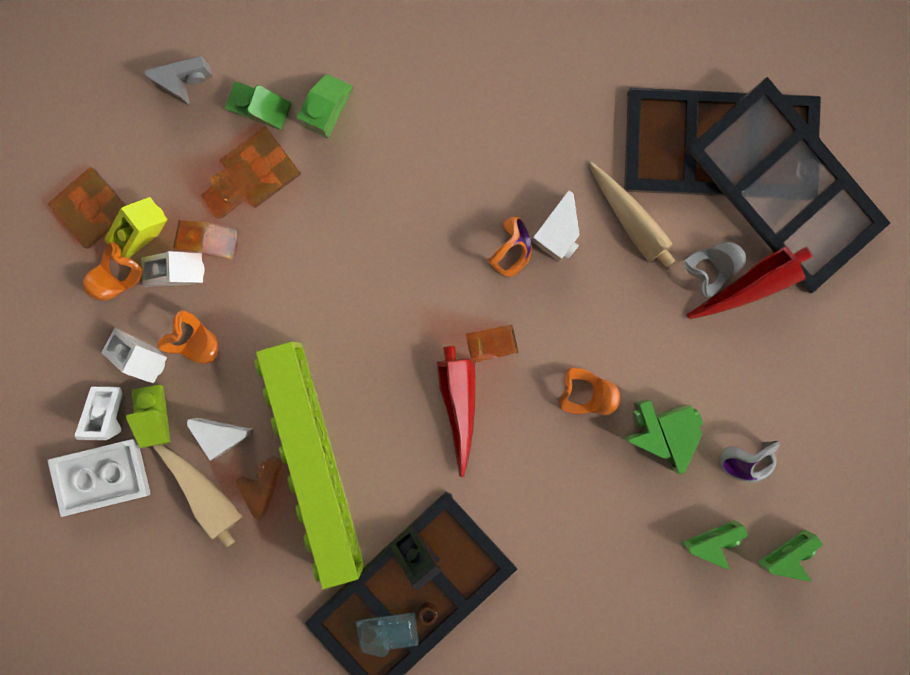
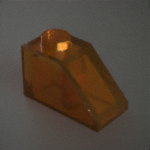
[173,220,238,259]

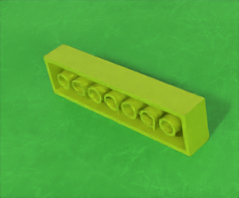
[254,341,365,589]

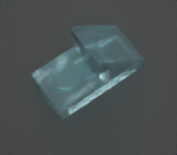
[356,612,419,657]

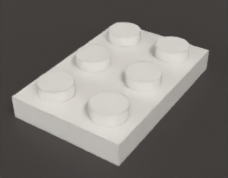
[48,438,151,517]

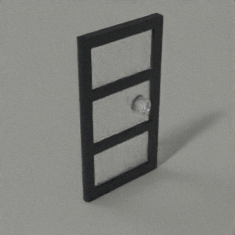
[686,77,891,294]

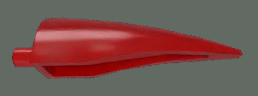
[687,246,813,319]
[437,346,476,477]

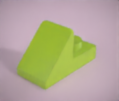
[126,384,171,448]

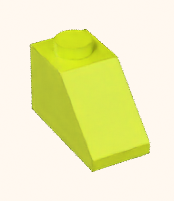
[104,197,168,258]

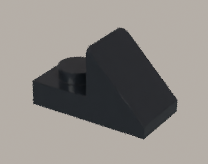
[389,525,442,590]

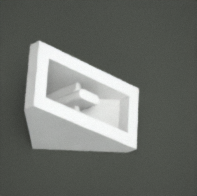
[187,417,253,460]

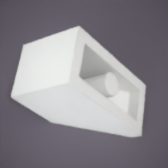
[531,191,580,262]
[141,251,205,287]
[101,328,167,383]

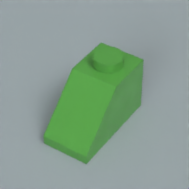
[297,74,353,139]
[656,404,703,474]

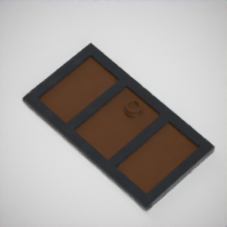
[624,87,821,200]
[305,491,518,675]

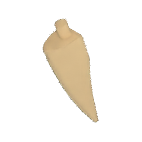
[588,162,676,268]
[153,445,243,549]

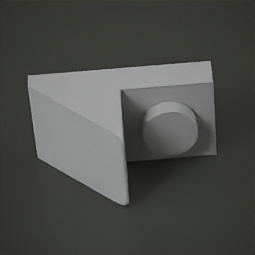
[145,56,213,105]

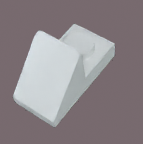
[75,387,123,440]

